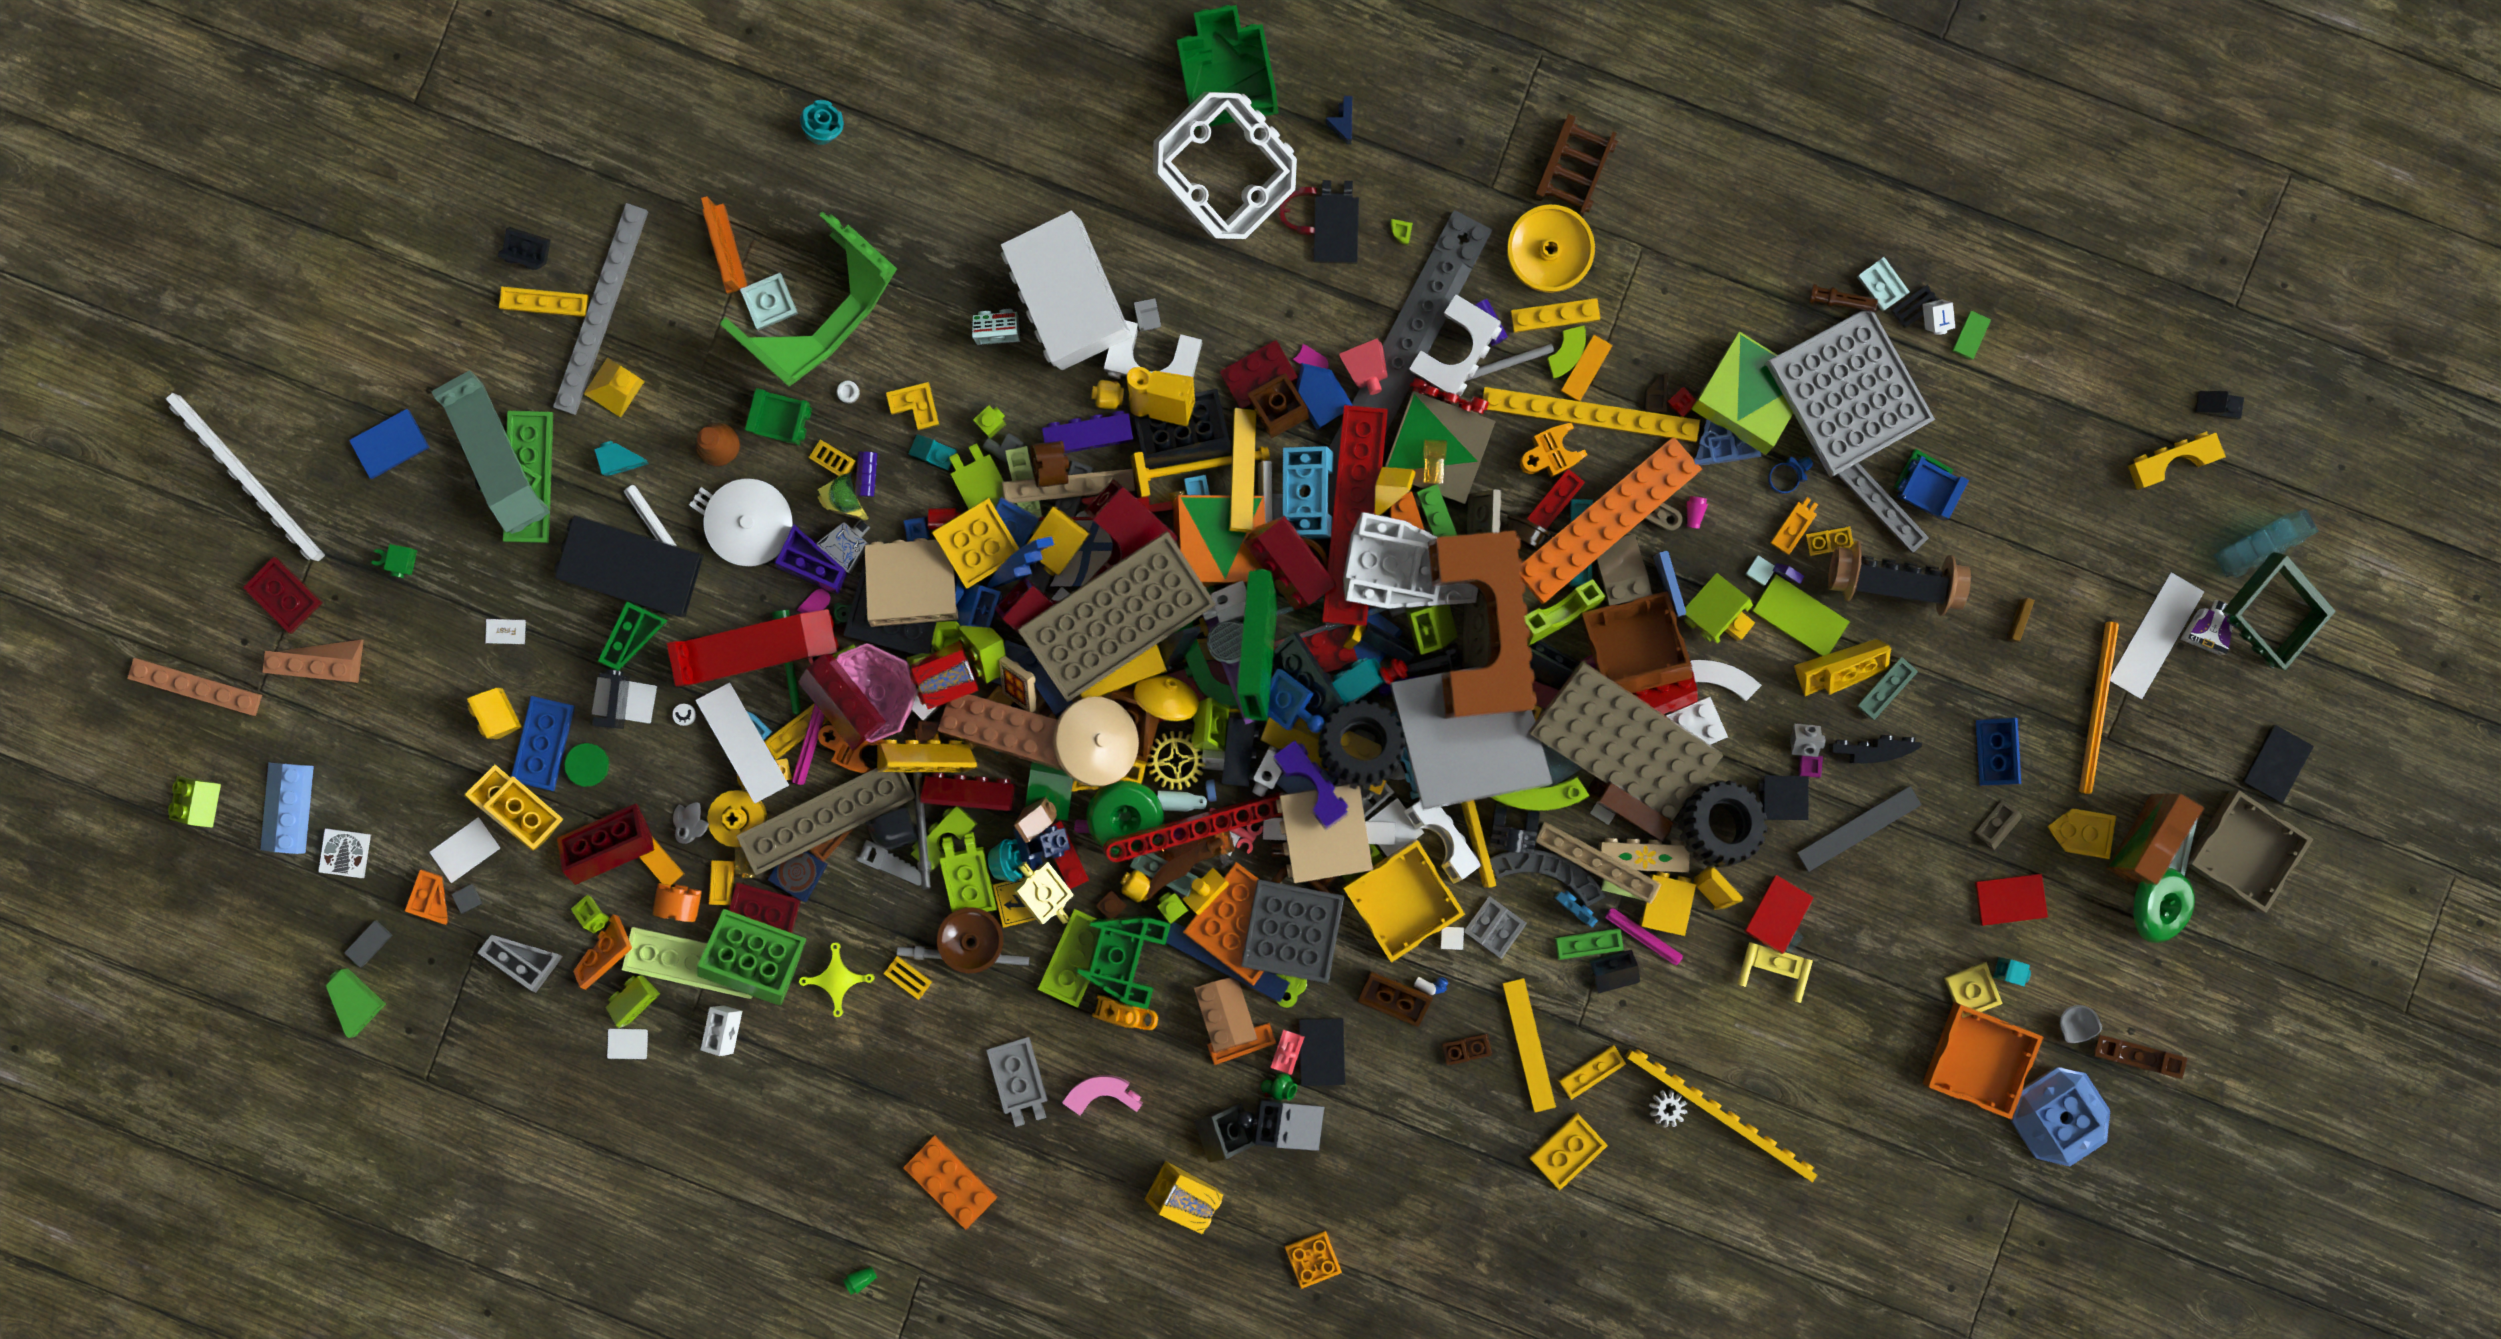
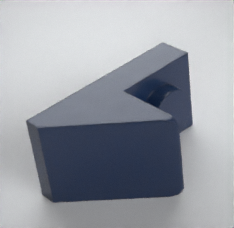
[1325,96,1352,144]

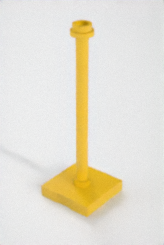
[1130,446,1270,498]

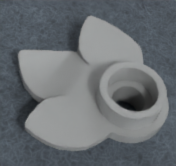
[673,803,709,844]

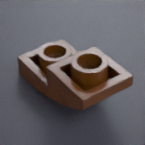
[1442,1033,1492,1066]

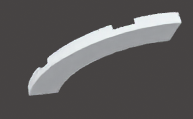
[1691,660,1762,701]

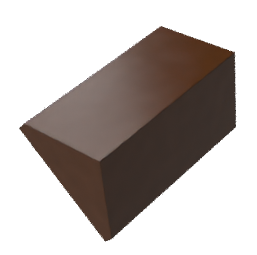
[1358,970,1433,1027]

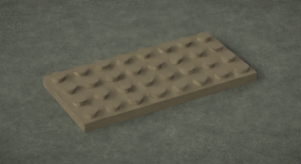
[1018,531,1216,702]
[1529,661,1723,821]

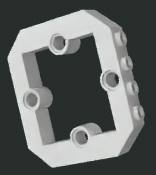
[1153,92,1297,239]

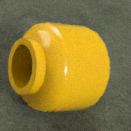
[1091,380,1124,410]
[1120,870,1152,902]

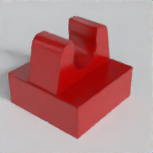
[1667,387,1696,417]

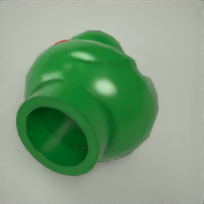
[1261,1073,1297,1101]

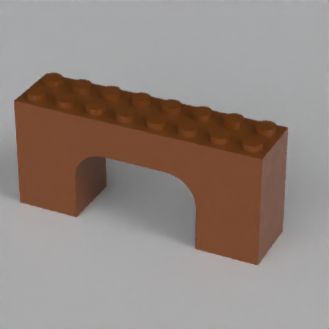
[1428,531,1536,719]

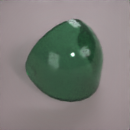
[828,473,862,513]

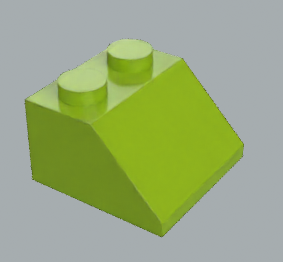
[1191,698,1229,752]
[606,975,660,1028]

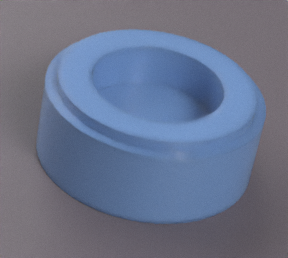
[1206,779,1217,802]

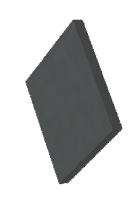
[1241,880,1344,984]

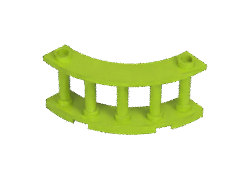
[1491,777,1589,810]

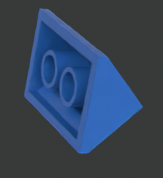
[1976,718,2021,786]

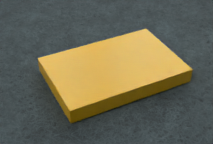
[1529,1113,1608,1191]

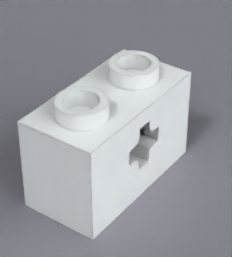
[701,1005,742,1056]

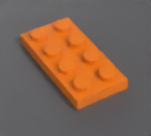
[903,1135,997,1230]

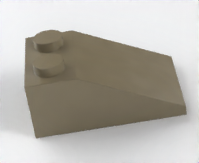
[1595,534,1652,607]

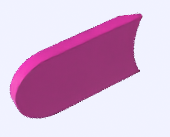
[1293,344,1328,369]
[797,589,831,613]

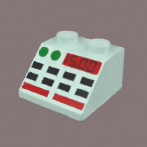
[972,309,1020,345]

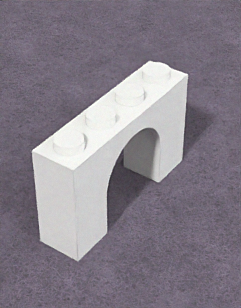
[1409,295,1502,396]
[1104,320,1202,379]

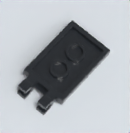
[1314,180,1359,264]

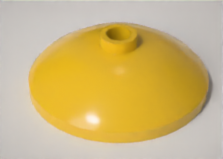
[1134,675,1199,721]

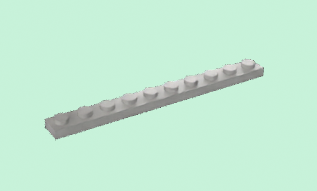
[553,203,648,415]

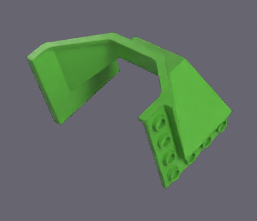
[720,212,897,386]

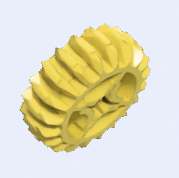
[1147,731,1206,790]

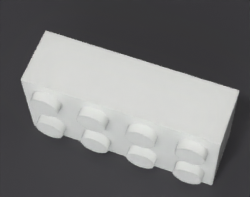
[1665,697,1728,745]

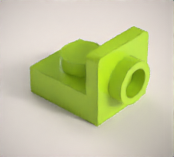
[571,895,610,933]

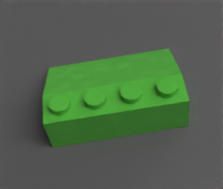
[697,909,806,1006]

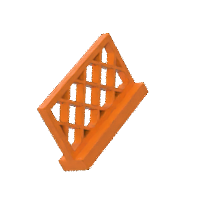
[701,196,748,294]

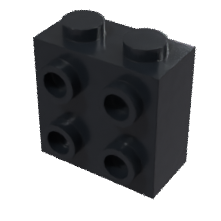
[1757,776,1809,820]

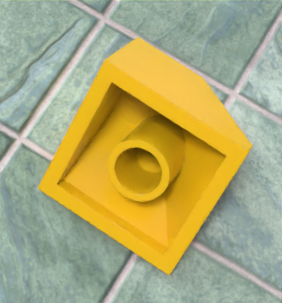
[584,357,645,418]

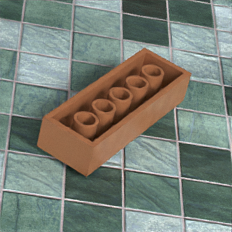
[937,694,1064,771]

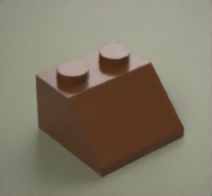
[1248,373,1309,439]

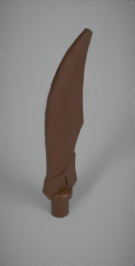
[1147,837,1224,899]

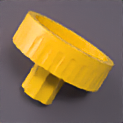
[707,790,767,847]

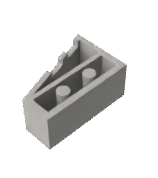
[478,935,563,993]

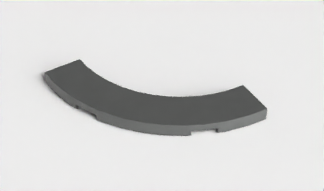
[1489,850,1606,907]

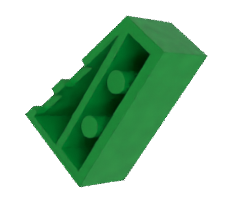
[598,601,669,671]

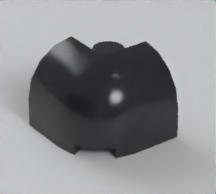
[866,808,918,849]

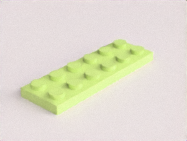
[622,927,752,999]

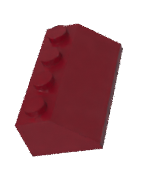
[1243,516,1336,610]
[798,654,886,751]
[920,772,1015,811]
[557,803,654,885]

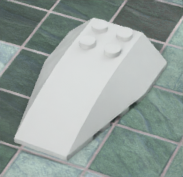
[1343,512,1478,608]

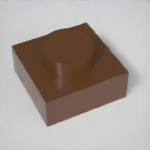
[1096,890,1127,919]

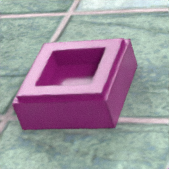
[1798,755,1823,778]

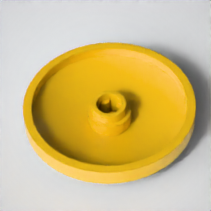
[1507,205,1595,293]

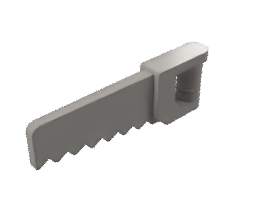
[855,840,921,885]

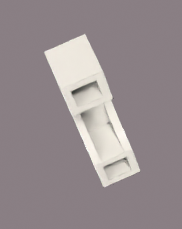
[1404,800,1481,884]

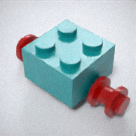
[1332,657,1408,707]

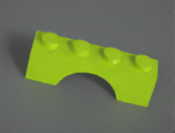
[1525,579,1605,646]

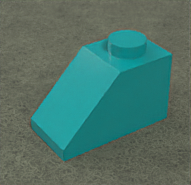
[595,441,648,477]
[1993,957,2031,986]

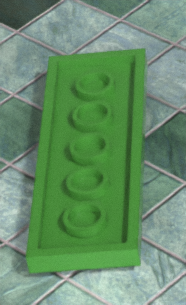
[503,411,553,543]

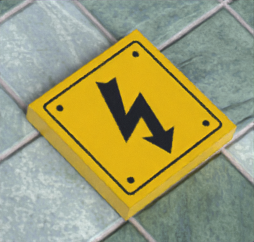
[993,877,1036,928]

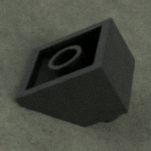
[1194,1103,1255,1163]

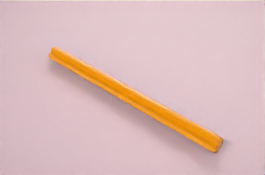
[2079,621,2119,794]

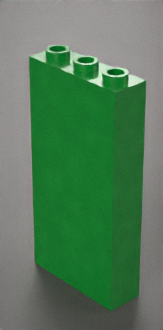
[1237,569,1278,721]

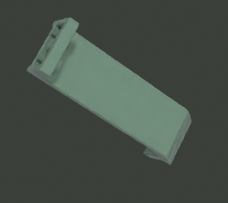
[431,370,550,534]

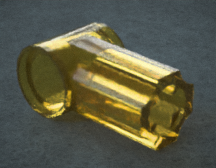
[1423,439,1447,483]

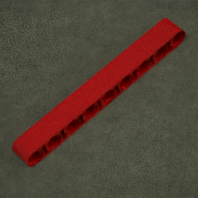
[1103,792,1286,862]

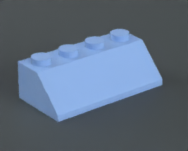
[260,763,314,854]

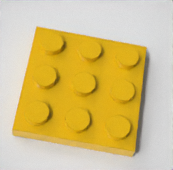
[932,498,1019,589]

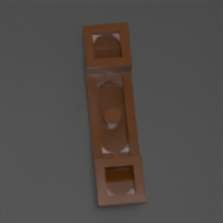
[2094,1034,2188,1079]

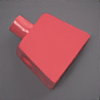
[1339,338,1388,395]

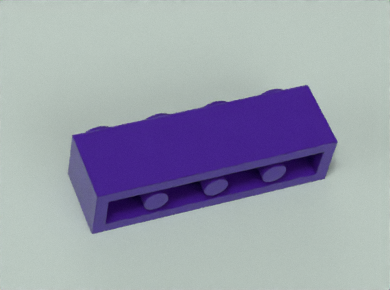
[1042,411,1134,454]

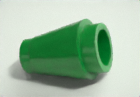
[843,1266,878,1295]

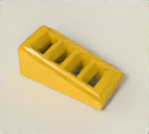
[809,439,857,481]

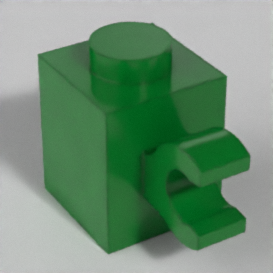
[372,544,417,578]

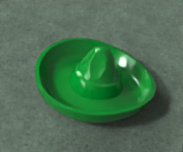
[1086,781,1164,854]
[2134,867,2195,943]

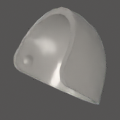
[2060,1005,2102,1043]

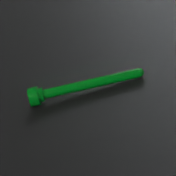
[772,610,801,715]

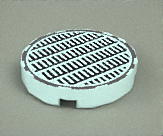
[1207,621,1244,663]

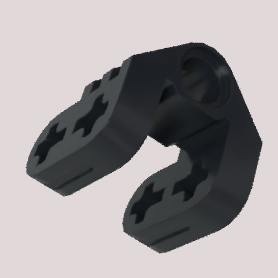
[1489,803,1540,854]

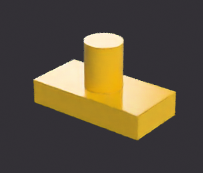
[1183,868,1229,915]

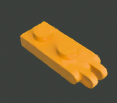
[1770,497,1818,555]

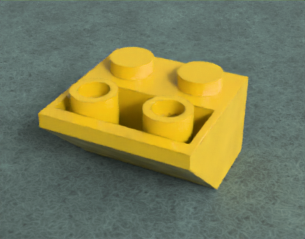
[467,688,522,739]

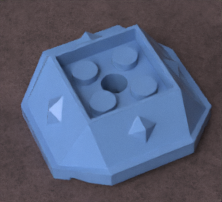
[2010,1067,2110,1166]

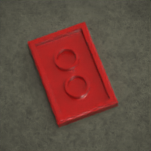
[1975,874,2048,926]
[1744,875,1814,954]

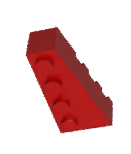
[1632,671,1698,714]

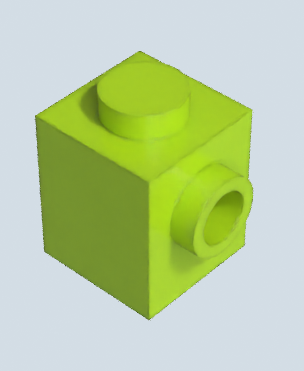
[973,405,1006,439]
[1157,892,1189,924]

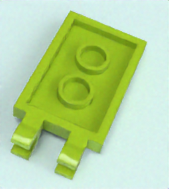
[949,443,1016,509]
[939,832,997,913]

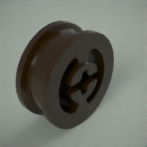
[1500,514,1552,552]

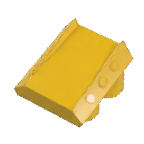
[1693,866,1743,910]

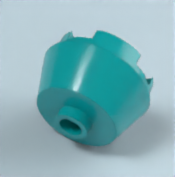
[800,100,844,145]
[988,839,1024,882]

